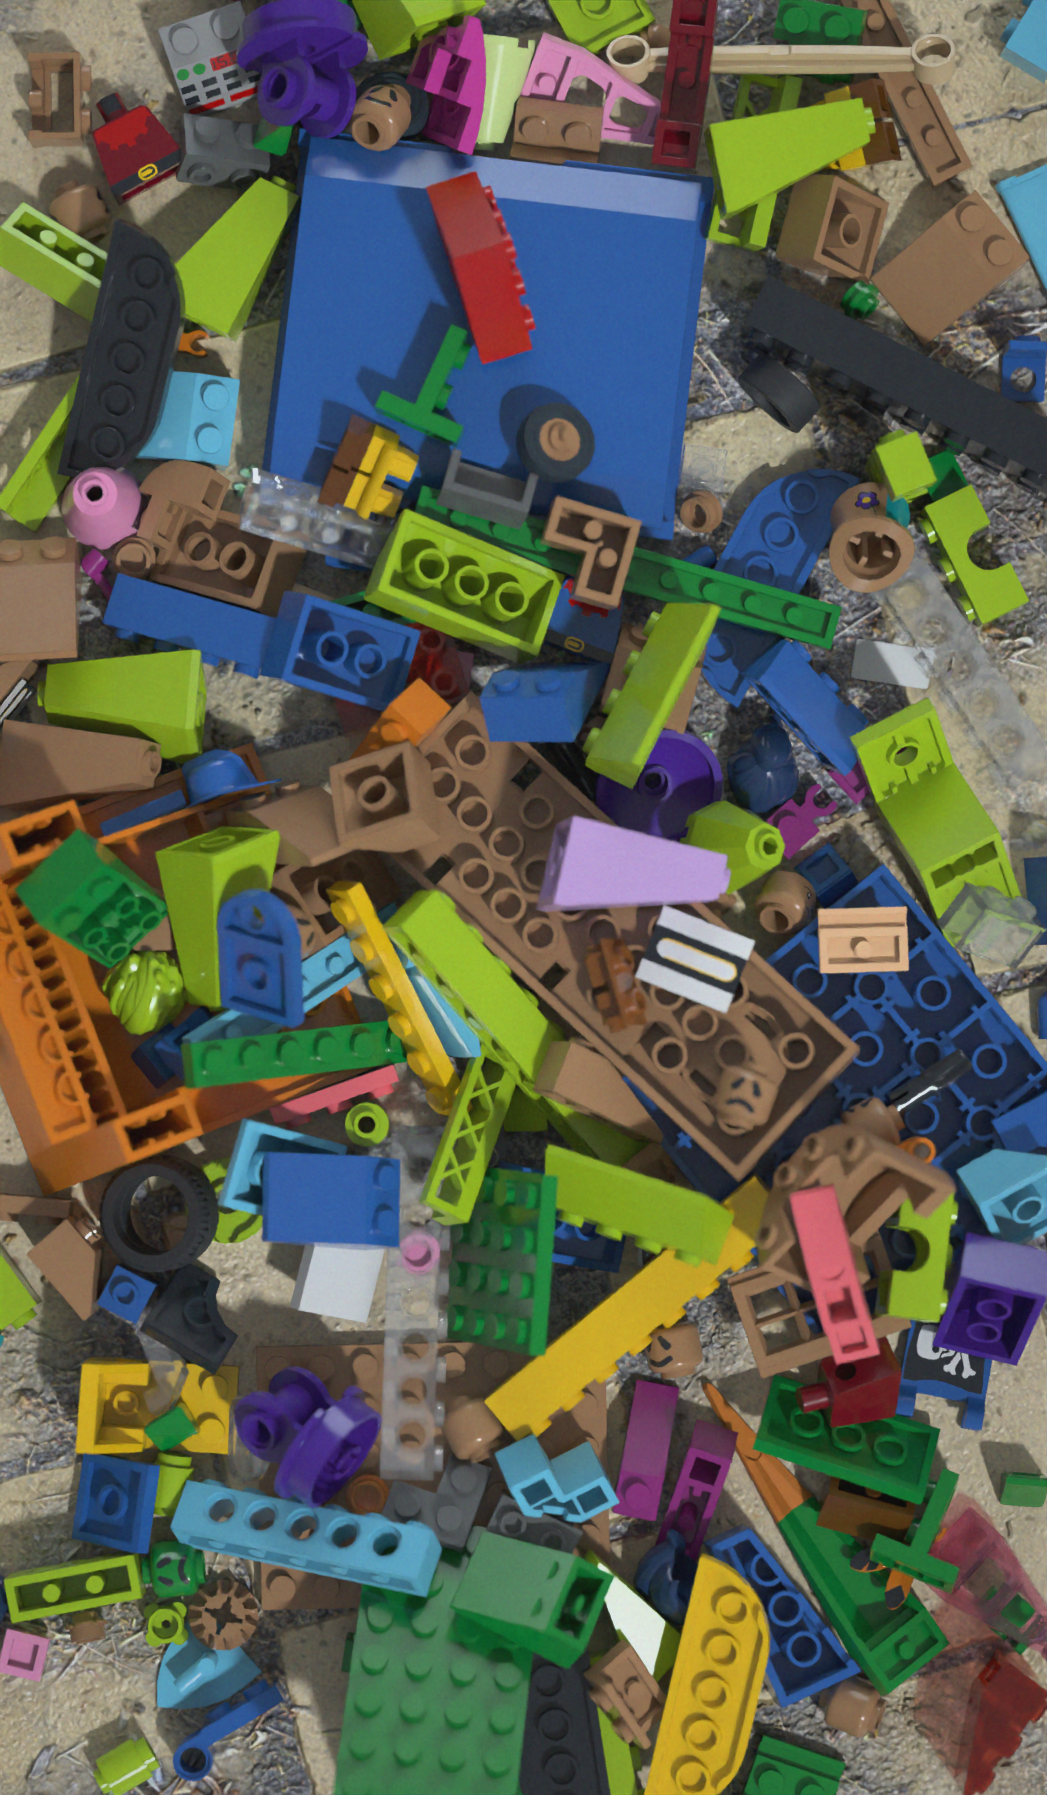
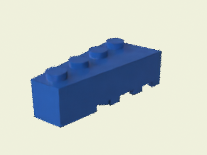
[102,573,276,679]
[703,1524,861,1709]

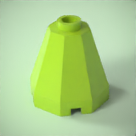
[680,801,785,895]

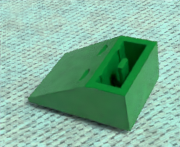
[14,828,169,969]
[449,1531,615,1669]

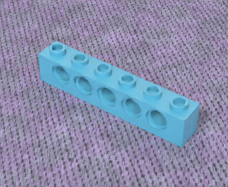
[170,1479,442,1597]

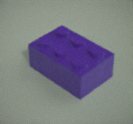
[932,1232,1047,1366]

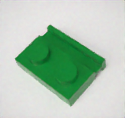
[742,1732,846,1795]

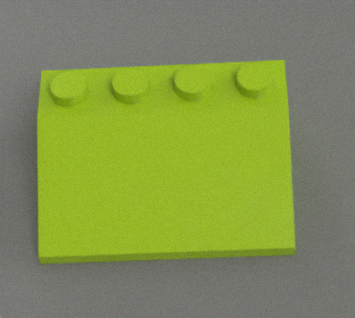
[582,603,721,789]

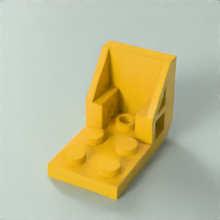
[75,1357,240,1455]

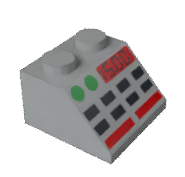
[158,1,262,116]

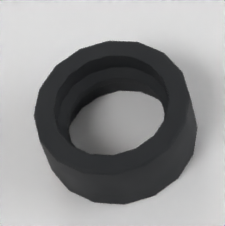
[738,353,821,433]

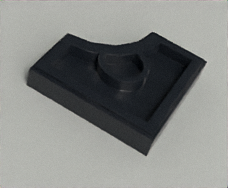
[139,1263,238,1375]

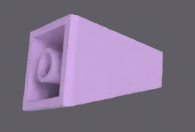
[536,816,730,912]

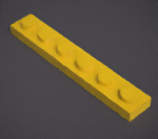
[326,881,473,1116]

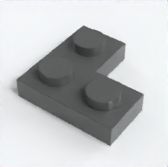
[381,1454,492,1553]

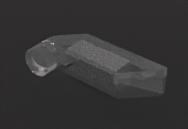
[135,1293,189,1417]

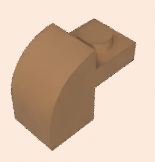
[137,460,231,552]

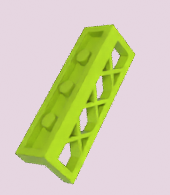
[704,74,803,253]
[0,374,80,534]
[419,1041,516,1225]

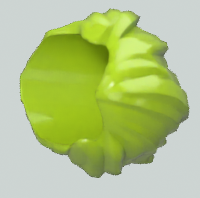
[102,950,188,1035]

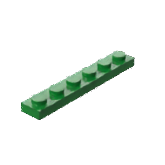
[181,1021,408,1089]

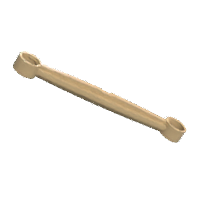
[607,34,955,85]

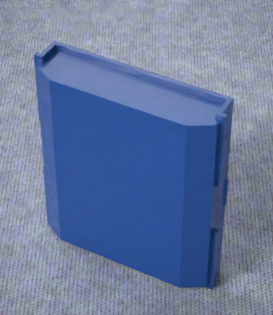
[256,128,714,541]

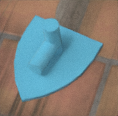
[157,1608,262,1710]

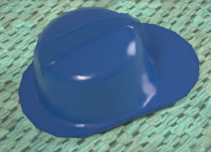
[182,750,282,810]

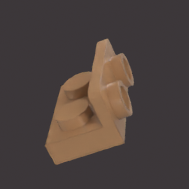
[510,97,604,166]

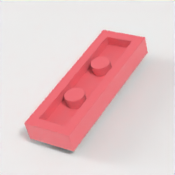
[269,1064,400,1129]

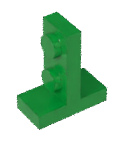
[375,324,472,449]
[869,1468,960,1594]

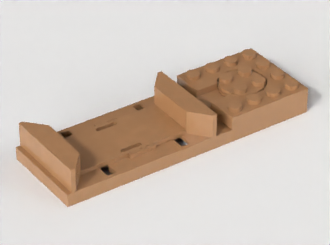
[384,691,860,1183]

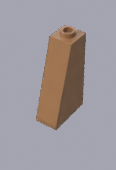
[0,719,161,811]

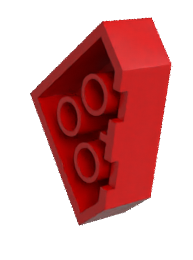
[426,171,536,365]

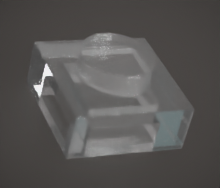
[677,443,728,495]

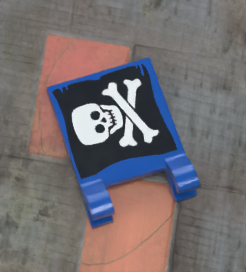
[895,1320,992,1431]

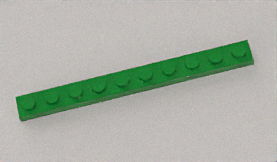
[414,485,842,650]

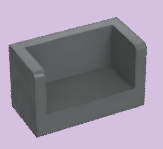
[436,449,538,530]

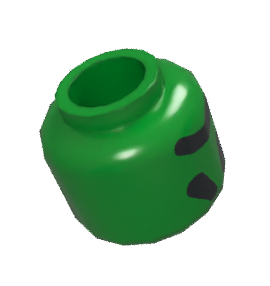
[142,1539,206,1598]

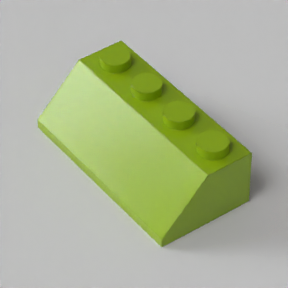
[363,509,565,664]
[545,1144,734,1268]

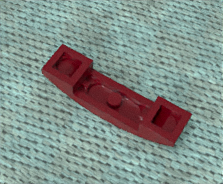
[651,0,718,169]

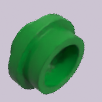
[840,280,879,321]

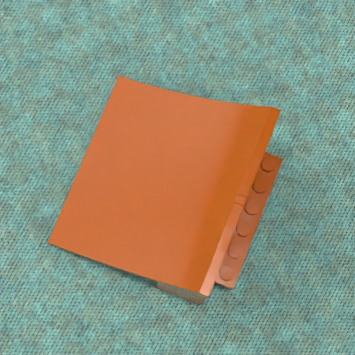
[0,743,376,1197]

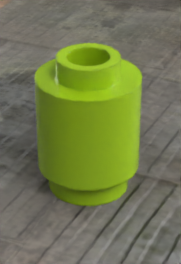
[345,1102,390,1147]
[151,1451,195,1517]
[92,1736,161,1795]

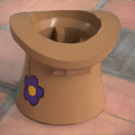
[829,482,915,593]

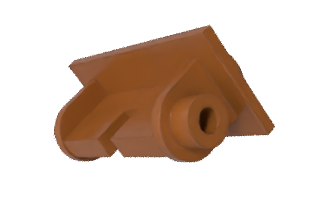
[584,939,648,1033]

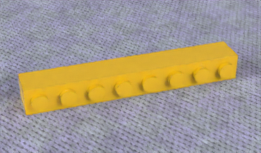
[484,1173,771,1442]

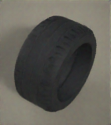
[99,1155,220,1272]

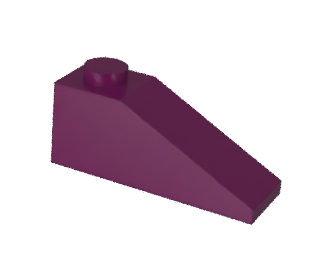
[611,1379,679,1521]
[655,1419,738,1562]

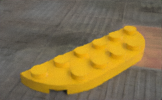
[644,1553,770,1795]

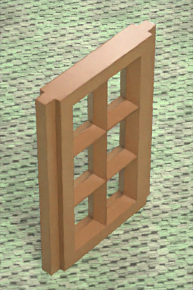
[727,1229,912,1379]

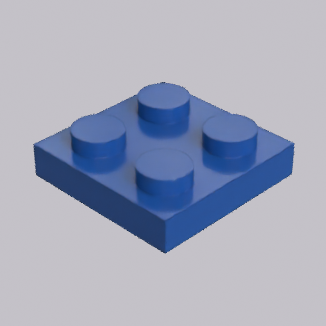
[72,1453,160,1553]

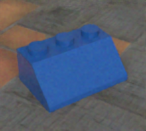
[740,638,869,776]

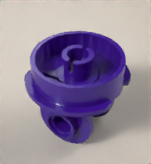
[236,0,368,139]
[234,1366,382,1508]

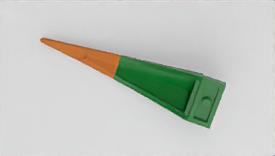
[702,1383,950,1696]

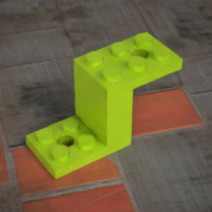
[849,697,1026,947]

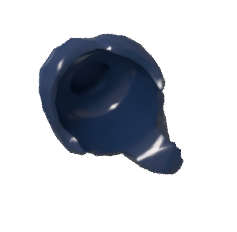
[727,712,799,813]
[633,1529,698,1626]

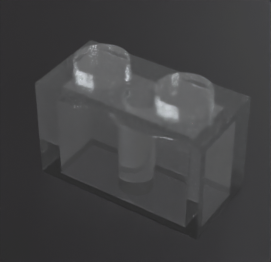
[937,882,1047,969]

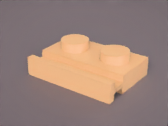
[817,907,909,973]

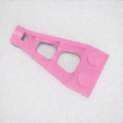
[513,32,661,145]

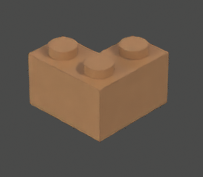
[539,496,642,610]

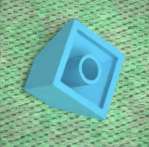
[956,1149,1047,1245]

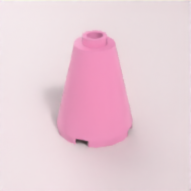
[61,466,148,550]

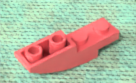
[790,1183,880,1364]

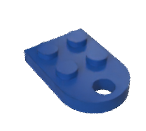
[217,889,304,1028]

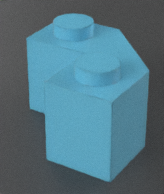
[494,1433,620,1523]

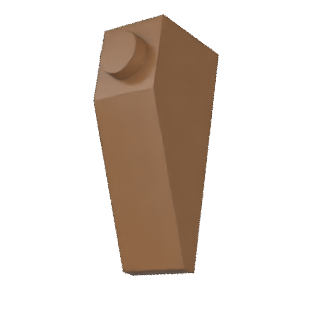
[532,1037,664,1143]

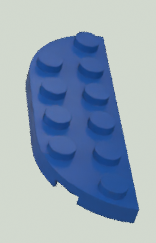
[701,469,860,709]

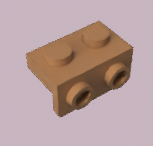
[583,1639,667,1750]

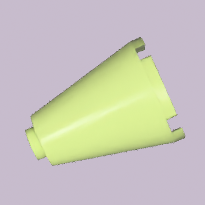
[474,34,537,151]

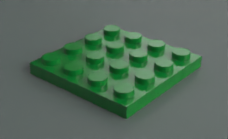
[444,1166,558,1356]

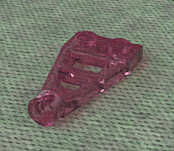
[925,1506,1047,1661]

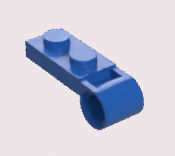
[173,1679,287,1781]

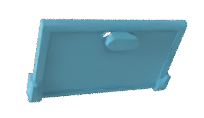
[995,164,1047,297]

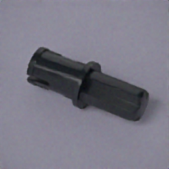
[887,1049,973,1117]

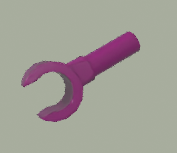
[81,549,113,602]

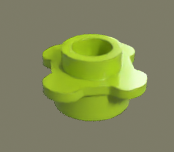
[144,1601,189,1647]

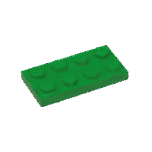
[752,1374,941,1505]

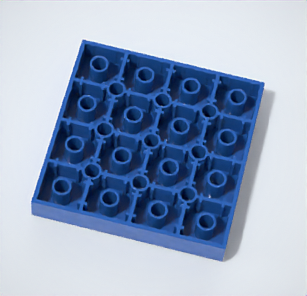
[621,864,1047,1355]

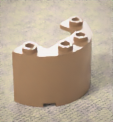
[754,1124,956,1293]

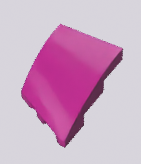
[406,15,486,155]

